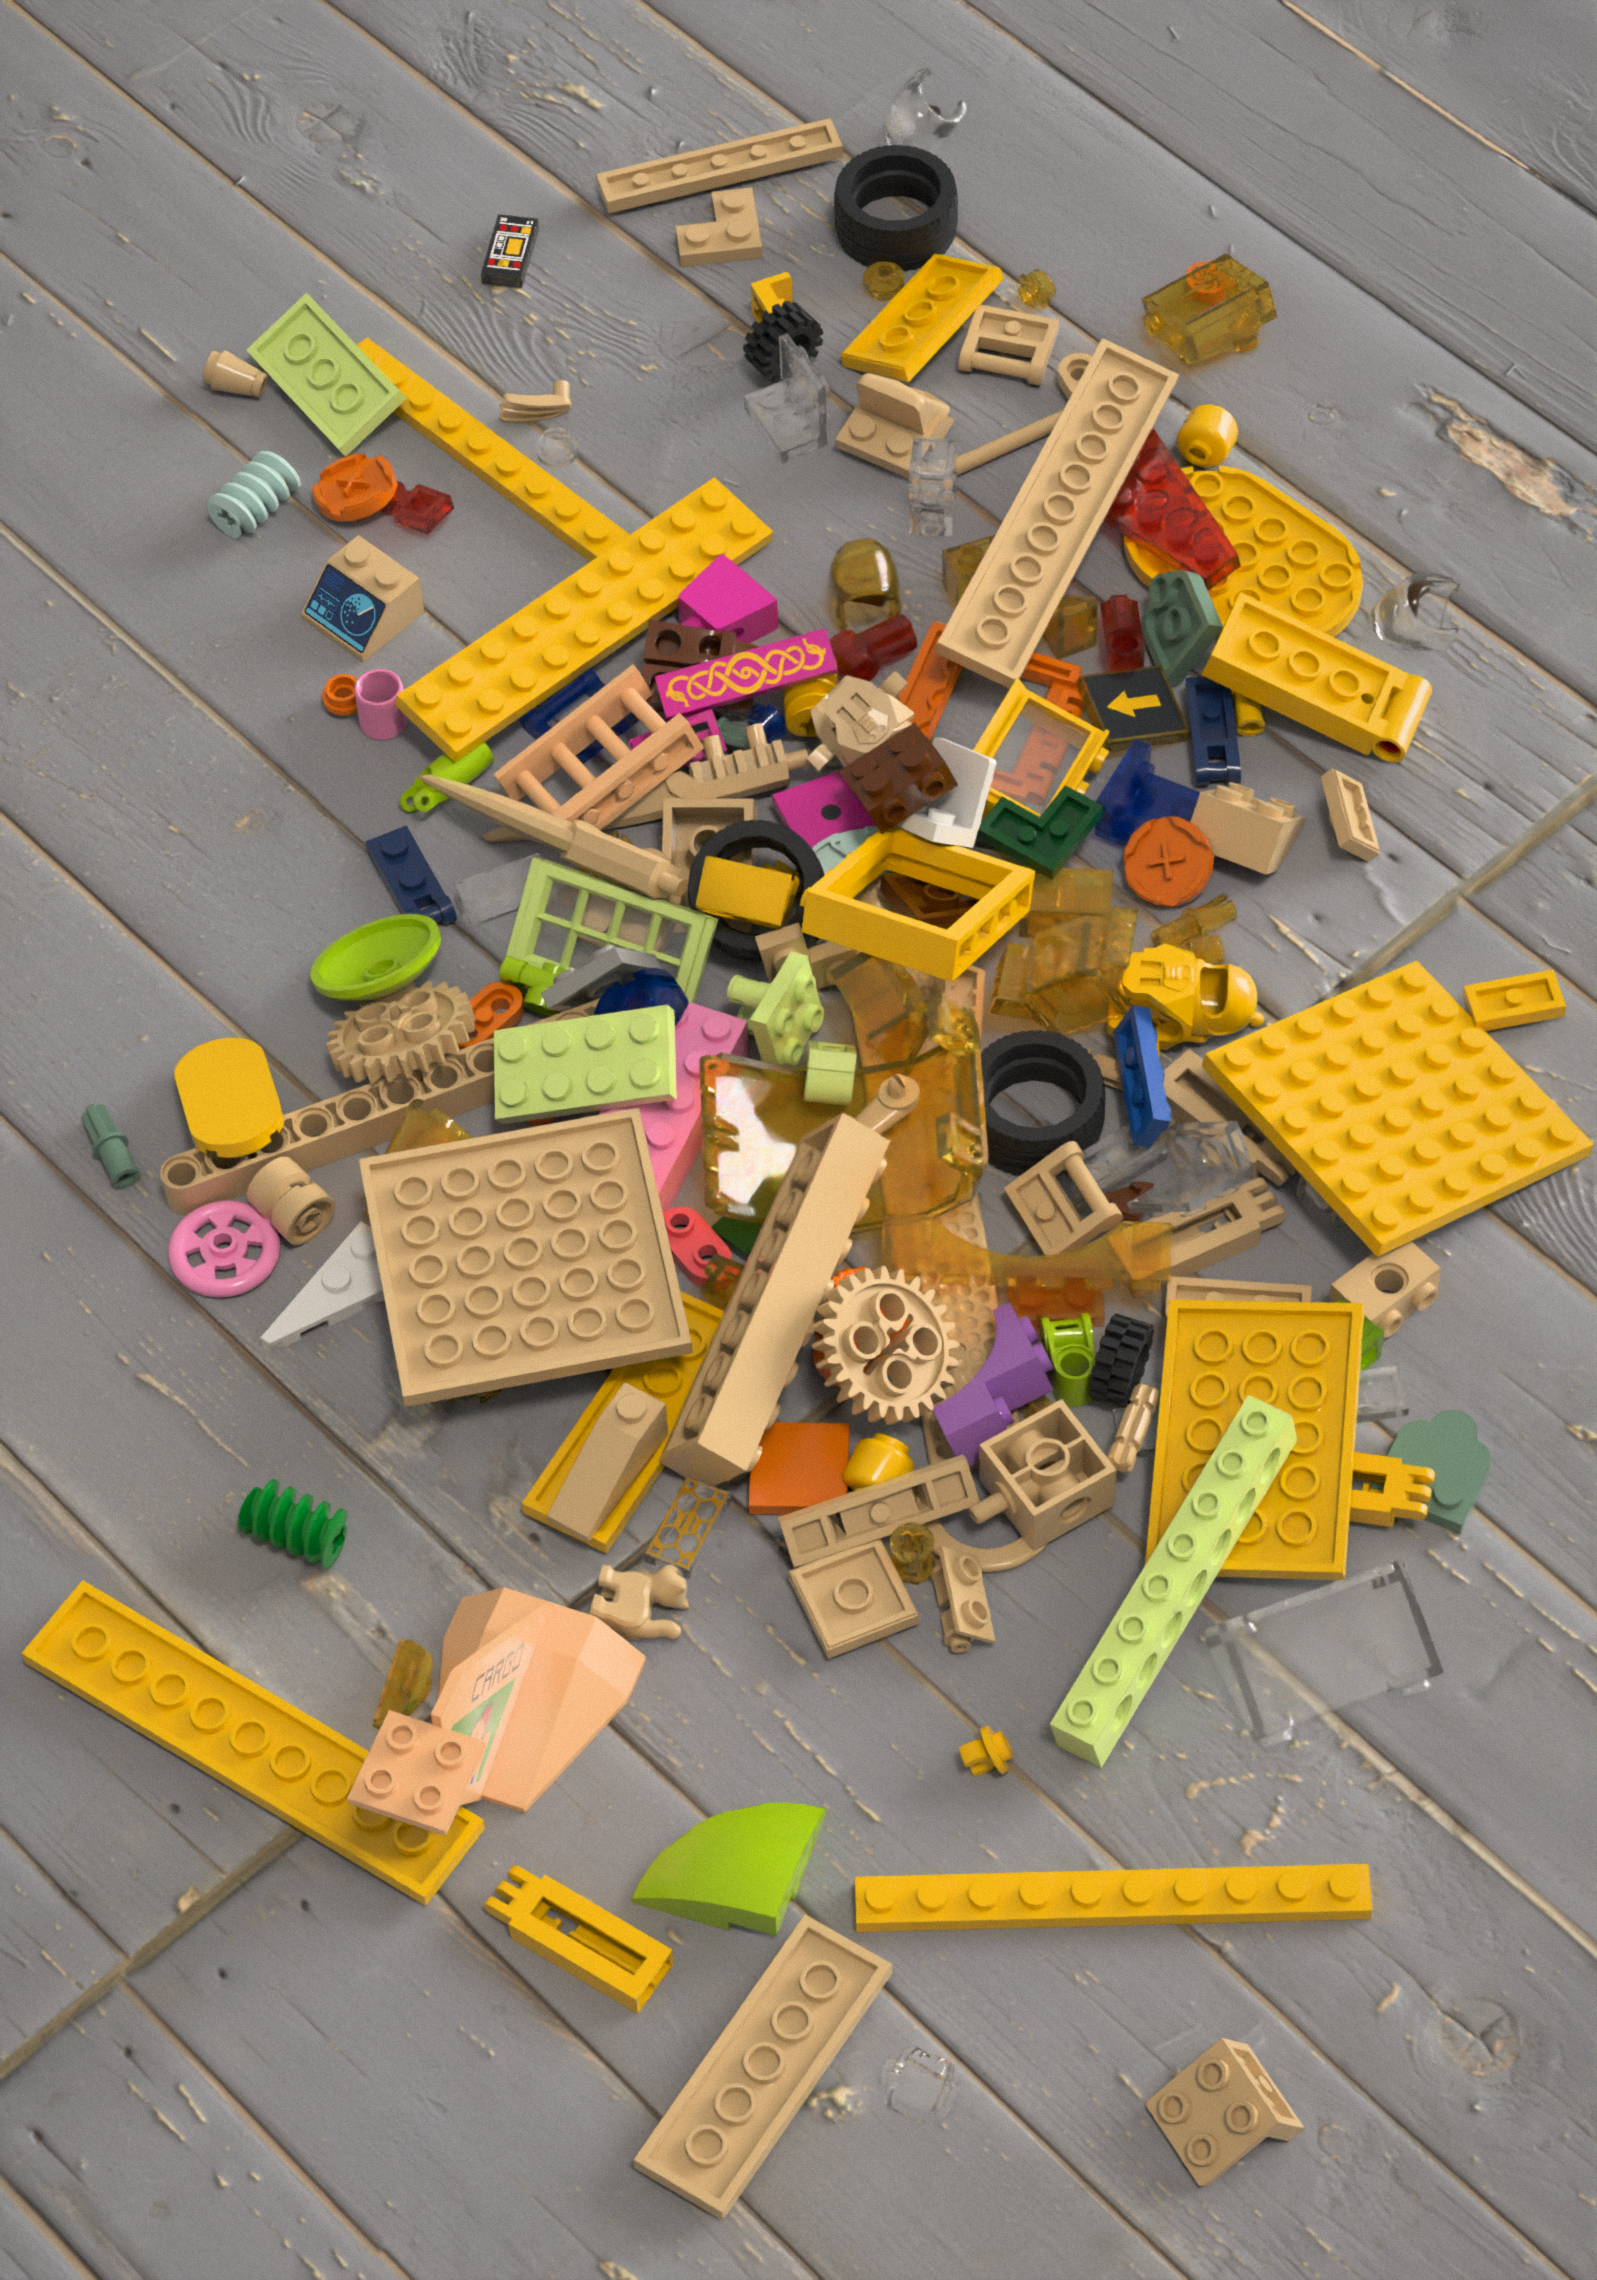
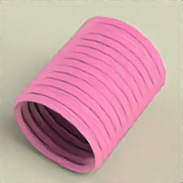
[354,669,407,740]

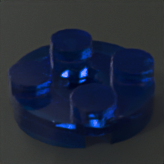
[594,968,689,1026]

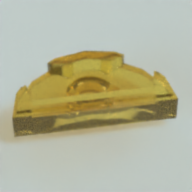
[700,1254,745,1309]
[372,1639,433,1730]

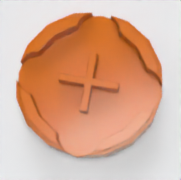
[312,453,398,522]
[1123,816,1214,907]

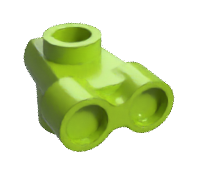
[499,956,566,1017]

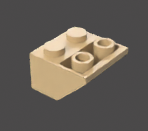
[1190,782,1306,874]

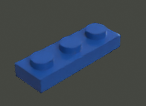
[1113,1005,1172,1148]

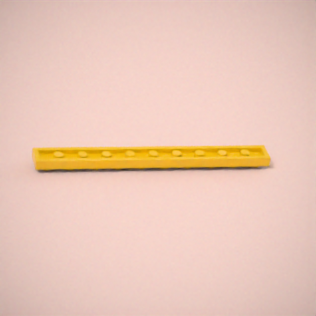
[357,337,630,562]
[855,1864,1372,1932]

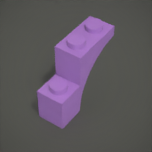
[933,1302,1054,1466]

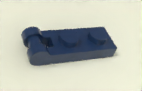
[1185,677,1241,786]
[365,825,457,925]

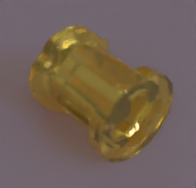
[890,1522,934,1585]

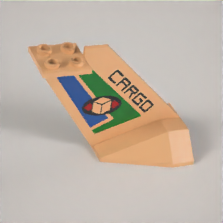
[347,1587,646,1836]

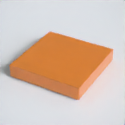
[749,1422,850,1516]

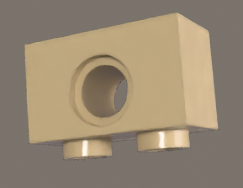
[1329,1241,1441,1347]

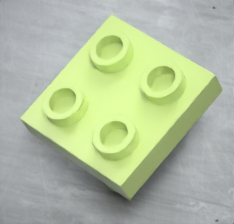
[727,951,824,1082]

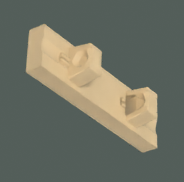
[777,1454,980,1568]

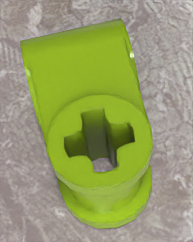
[1039,1312,1096,1407]

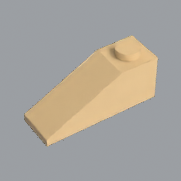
[547,1382,668,1543]

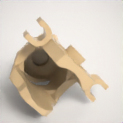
[806,671,915,774]

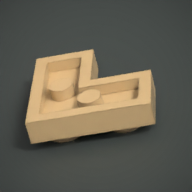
[675,187,763,267]
[755,922,862,990]

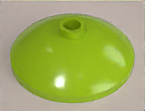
[310,914,442,1001]

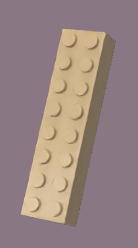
[658,1113,890,1489]

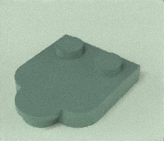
[1141,570,1223,687]
[1371,1410,1491,1534]

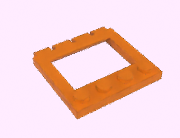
[897,621,1091,806]

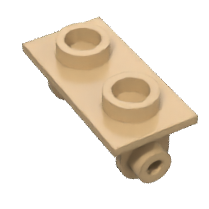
[931,1546,996,1653]

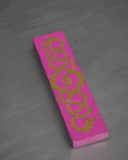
[655,628,838,722]

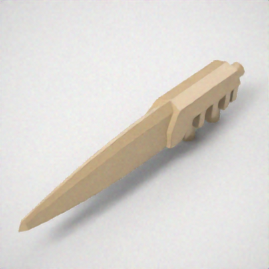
[482,723,810,842]
[419,774,687,900]

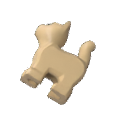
[590,1564,689,1641]

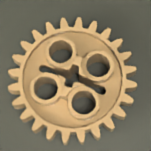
[326,981,476,1084]
[812,1266,960,1425]

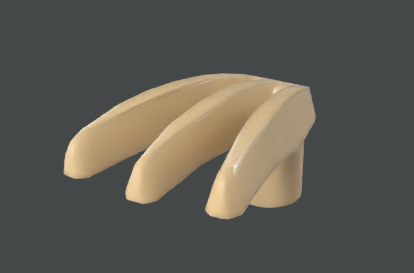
[500,380,572,422]

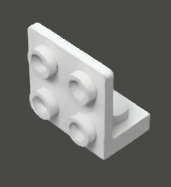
[895,737,996,848]

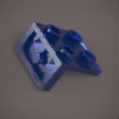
[1095,738,1200,847]

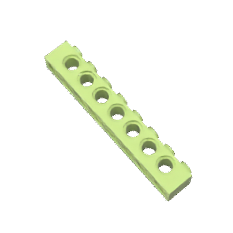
[1050,1395,1298,1768]

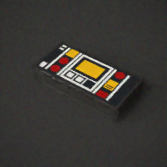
[481,214,539,288]

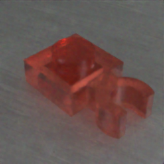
[379,481,454,535]

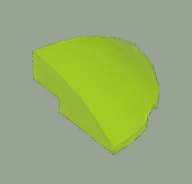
[632,1802,826,1936]

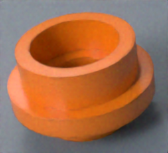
[322,674,358,716]

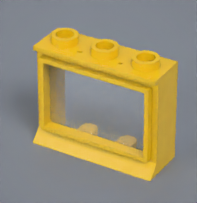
[973,677,1110,820]

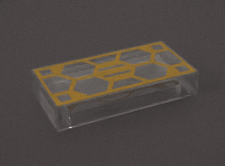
[644,1476,731,1579]

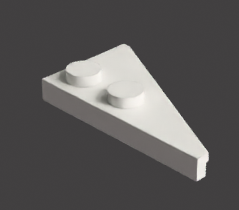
[260,1222,385,1352]

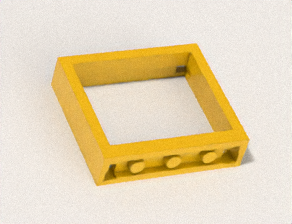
[800,826,1035,982]

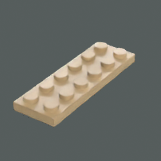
[633,1914,893,2221]

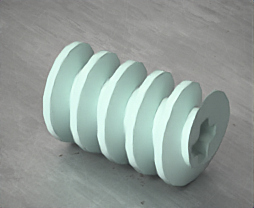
[207,451,301,539]

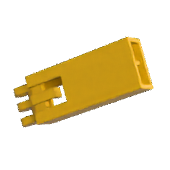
[1349,1452,1435,1527]
[483,1865,674,2014]

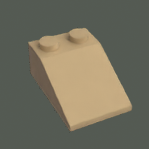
[662,798,759,934]

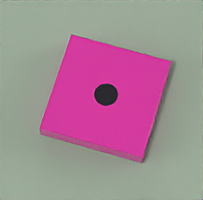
[772,771,875,848]

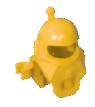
[1107,943,1264,1056]

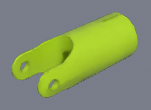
[400,742,494,812]

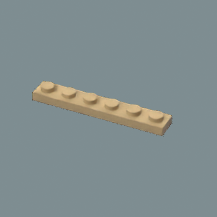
[596,118,843,214]

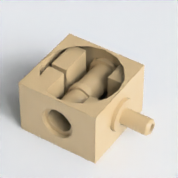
[969,1399,1117,1551]

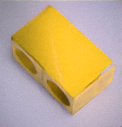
[696,856,800,929]

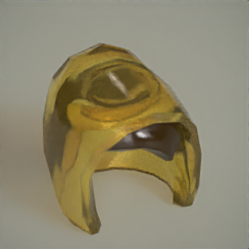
[828,538,902,631]

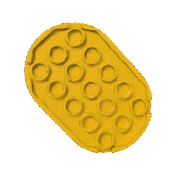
[1124,465,1363,637]

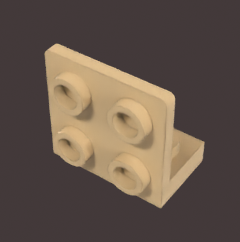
[1146,2038,1305,2187]

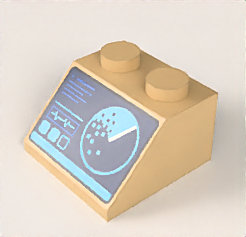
[301,535,424,663]

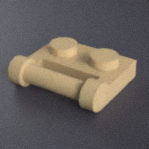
[958,305,1059,386]
[1004,1141,1123,1266]

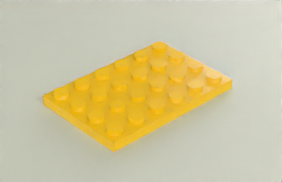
[1145,1299,1364,1581]

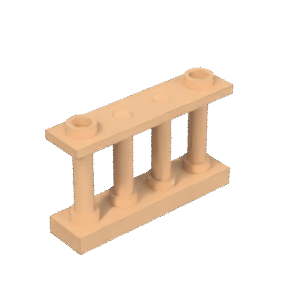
[493,664,704,855]

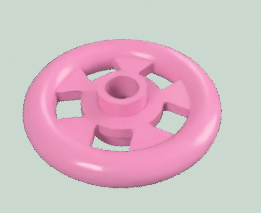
[168,1200,281,1298]

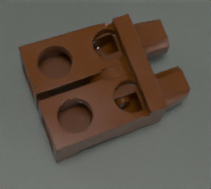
[641,620,759,720]

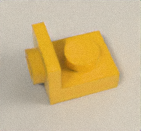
[751,272,792,323]

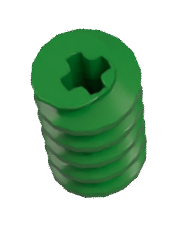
[237,1479,348,1570]

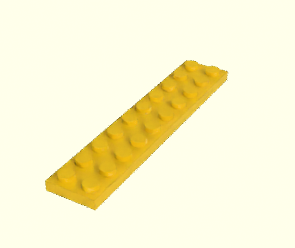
[395,477,773,762]
[21,1580,485,1906]

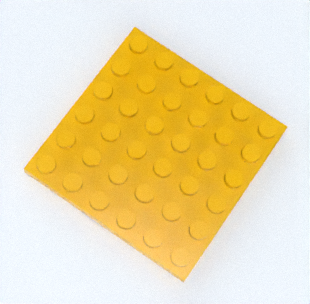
[1202,960,1594,1257]

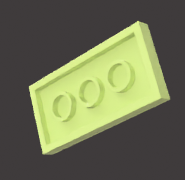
[246,292,407,457]
[494,1005,677,1124]

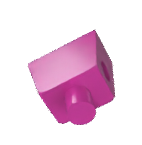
[677,553,779,643]

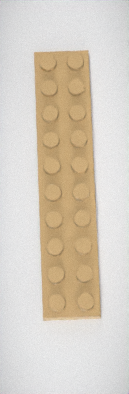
[934,338,1179,689]

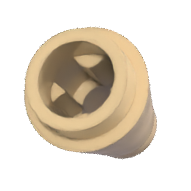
[202,350,268,398]

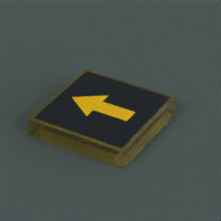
[1076,665,1190,752]

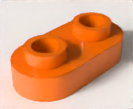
[457,982,524,1050]

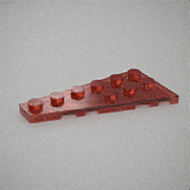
[1103,428,1241,591]

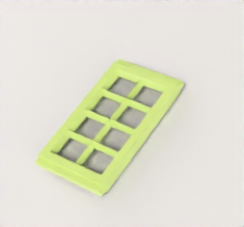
[506,857,718,1009]

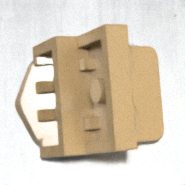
[835,373,954,479]

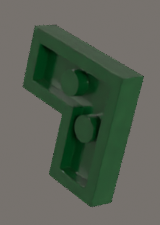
[977,785,1103,880]

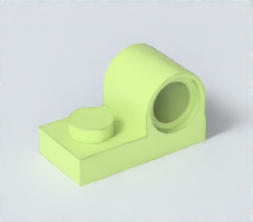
[804,1040,857,1106]

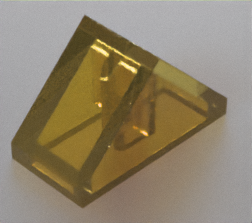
[1043,595,1098,660]

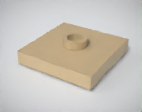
[789,1539,919,1659]

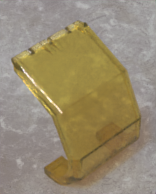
[699,992,988,1235]

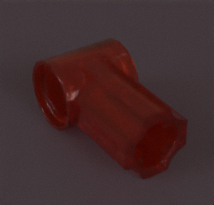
[1100,594,1145,674]
[829,614,917,682]

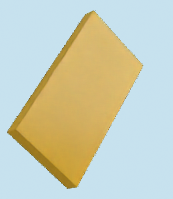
[840,254,1004,382]

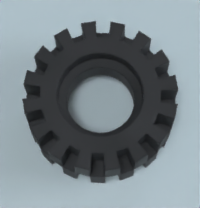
[743,301,823,383]
[1088,1313,1154,1408]

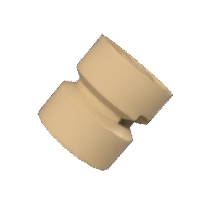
[246,1157,335,1245]

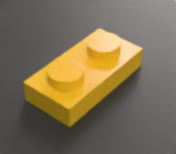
[1463,969,1566,1031]

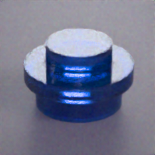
[746,703,787,744]

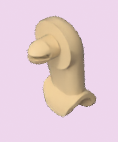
[848,1074,920,1135]

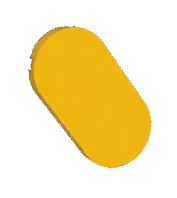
[174,1037,284,1158]

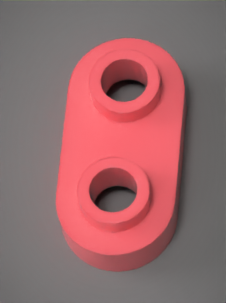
[663,1207,733,1288]

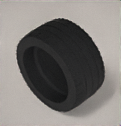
[834,144,958,272]
[688,820,825,961]
[965,1030,1106,1176]

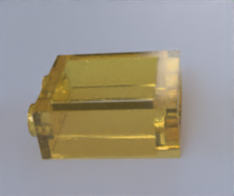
[1141,253,1278,363]

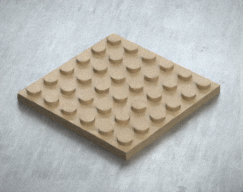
[359,1108,693,1407]

